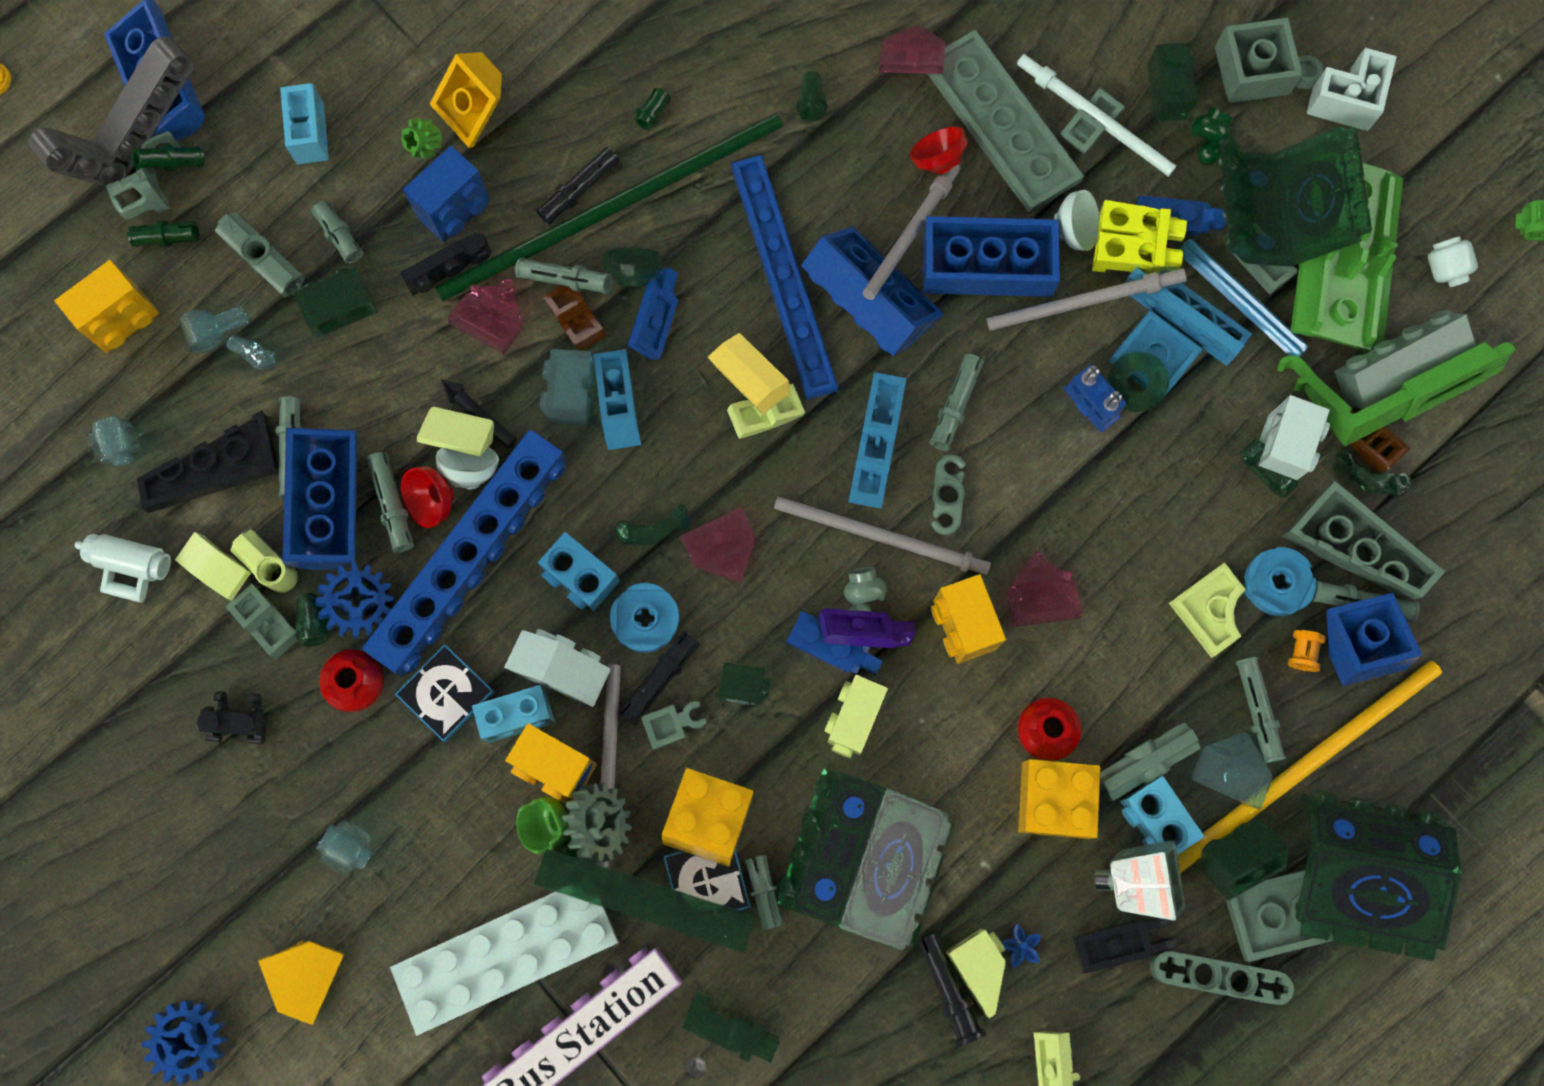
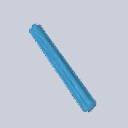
[1179,239,1308,357]

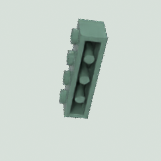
[1335,310,1476,410]

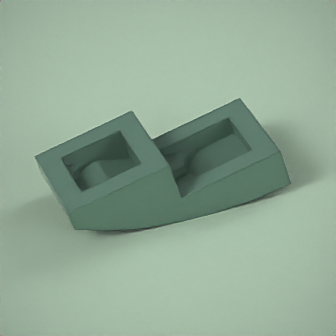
[1060,88,1125,155]
[226,583,302,660]

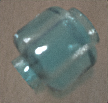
[87,415,141,468]
[316,821,373,875]

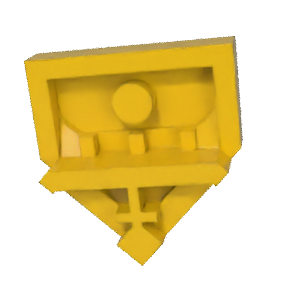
[258,940,344,1025]

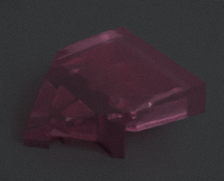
[880,25,946,74]
[448,279,522,354]
[680,507,756,583]
[1007,550,1082,627]

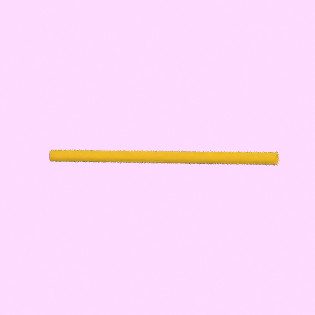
[1177,660,1442,873]

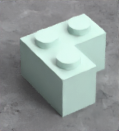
[1306,48,1397,131]
[1258,395,1330,480]
[504,629,611,707]

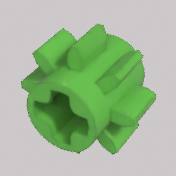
[401,118,442,159]
[1515,200,1544,241]

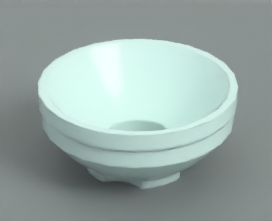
[1054,190,1099,251]
[436,447,499,490]

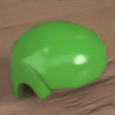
[516,796,569,854]

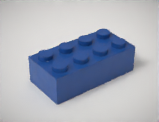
[922,216,1060,297]

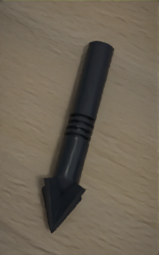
[440,379,517,448]

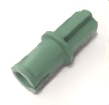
[745,855,783,929]

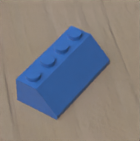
[801,226,944,356]

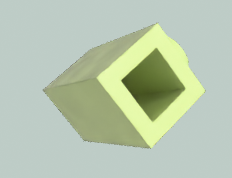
[824,675,888,758]

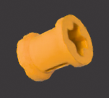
[1288,630,1326,672]

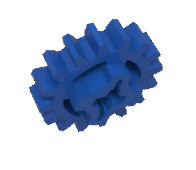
[316,563,394,639]
[142,1000,228,1085]

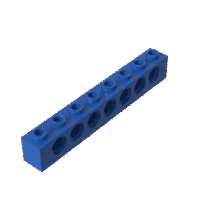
[362,429,567,677]

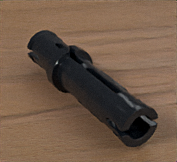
[536,146,620,225]
[618,631,701,726]

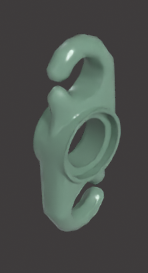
[931,454,966,535]

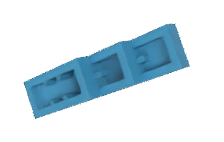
[848,372,906,509]

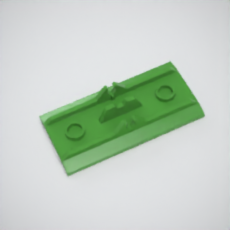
[1291,152,1403,353]

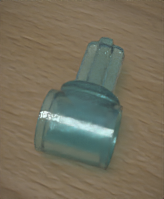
[179,306,249,353]

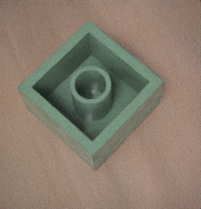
[1215,18,1303,103]

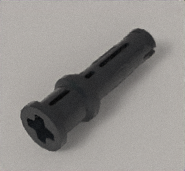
[917,932,987,1047]

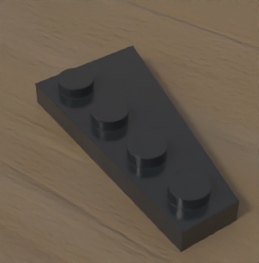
[137,410,279,513]

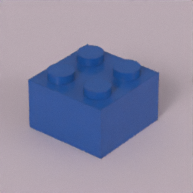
[403,146,490,243]

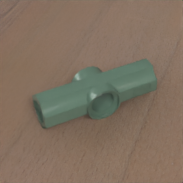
[215,212,305,298]
[1099,722,1201,802]

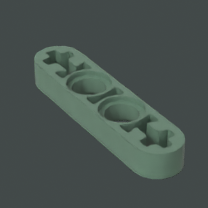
[1150,951,1294,1005]

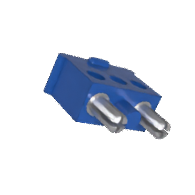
[1063,364,1127,432]

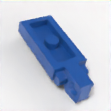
[1136,196,1229,237]
[628,267,678,360]
[786,611,883,676]

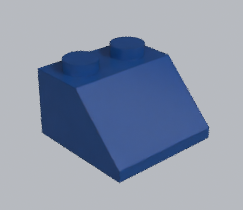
[1326,593,1423,686]

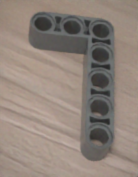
[28,37,194,187]

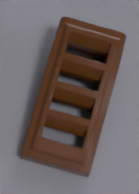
[1349,408,1410,476]

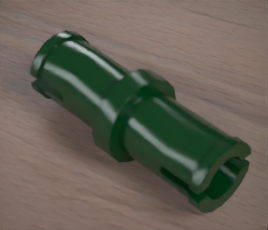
[132,144,205,171]
[127,221,200,247]

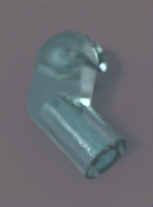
[227,336,275,370]

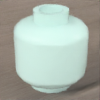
[1428,236,1478,287]

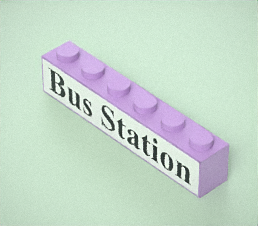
[481,946,683,1086]

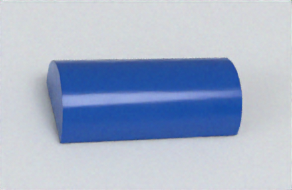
[104,0,205,141]
[283,428,357,570]

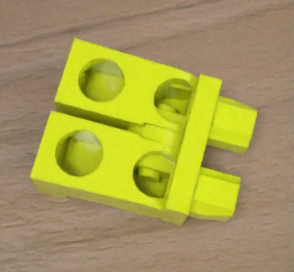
[1092,200,1187,275]

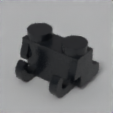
[197,691,267,745]

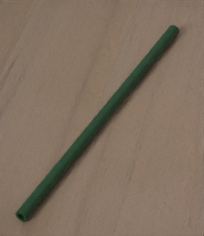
[435,113,783,302]

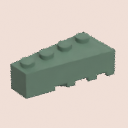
[1280,481,1445,601]

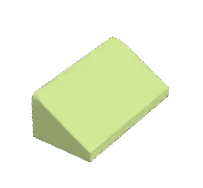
[417,407,494,457]

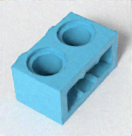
[280,83,329,164]
[472,685,555,743]
[1120,776,1204,855]

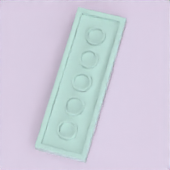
[390,876,619,1036]

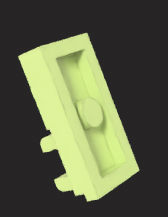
[1034,1031,1080,1086]

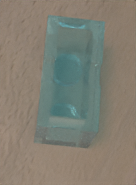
[540,349,594,425]

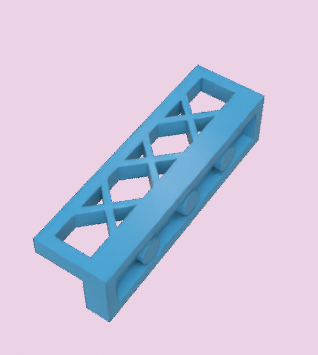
[1125,267,1252,366]

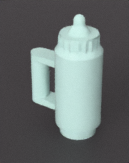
[75,534,171,603]

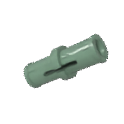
[311,200,364,264]

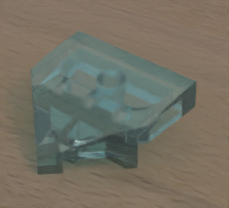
[1191,732,1272,809]

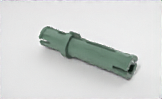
[515,258,613,294]
[929,354,984,451]
[276,396,303,499]
[366,452,415,553]
[1311,580,1420,623]
[1236,657,1287,764]

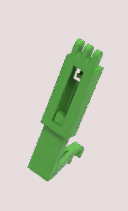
[1276,342,1515,446]

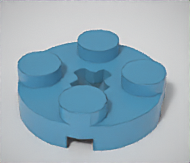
[1244,547,1317,617]
[610,583,680,653]

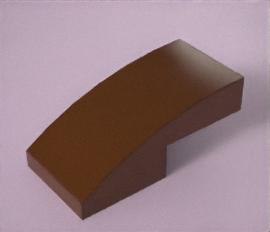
[543,285,607,353]

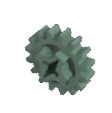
[562,783,632,863]

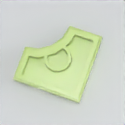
[1169,562,1246,658]

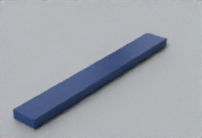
[731,155,838,400]

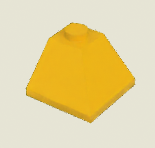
[430,52,502,148]

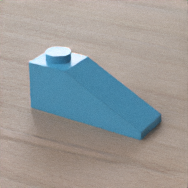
[594,349,641,450]

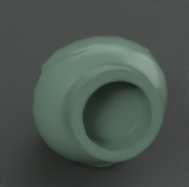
[843,567,887,612]

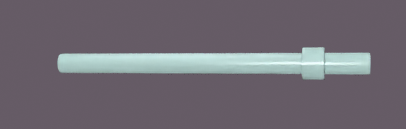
[1017,54,1177,177]

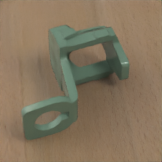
[106,131,182,219]

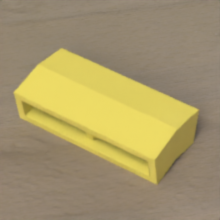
[708,333,790,415]

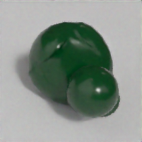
[1191,107,1234,165]

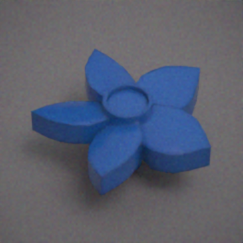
[1001,924,1041,968]

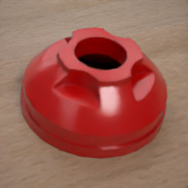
[909,126,968,175]
[401,466,454,528]
[319,649,384,713]
[1017,698,1082,761]

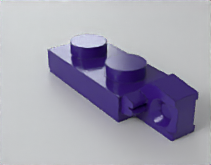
[819,608,916,648]

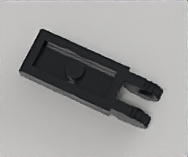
[401,232,491,296]
[1072,918,1178,974]

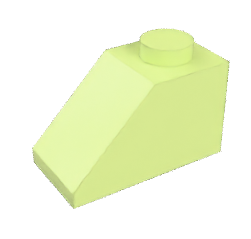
[945,929,1006,1018]

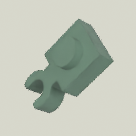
[641,701,707,751]

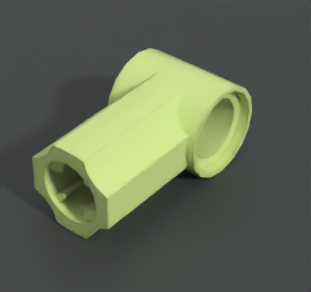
[230,529,298,593]

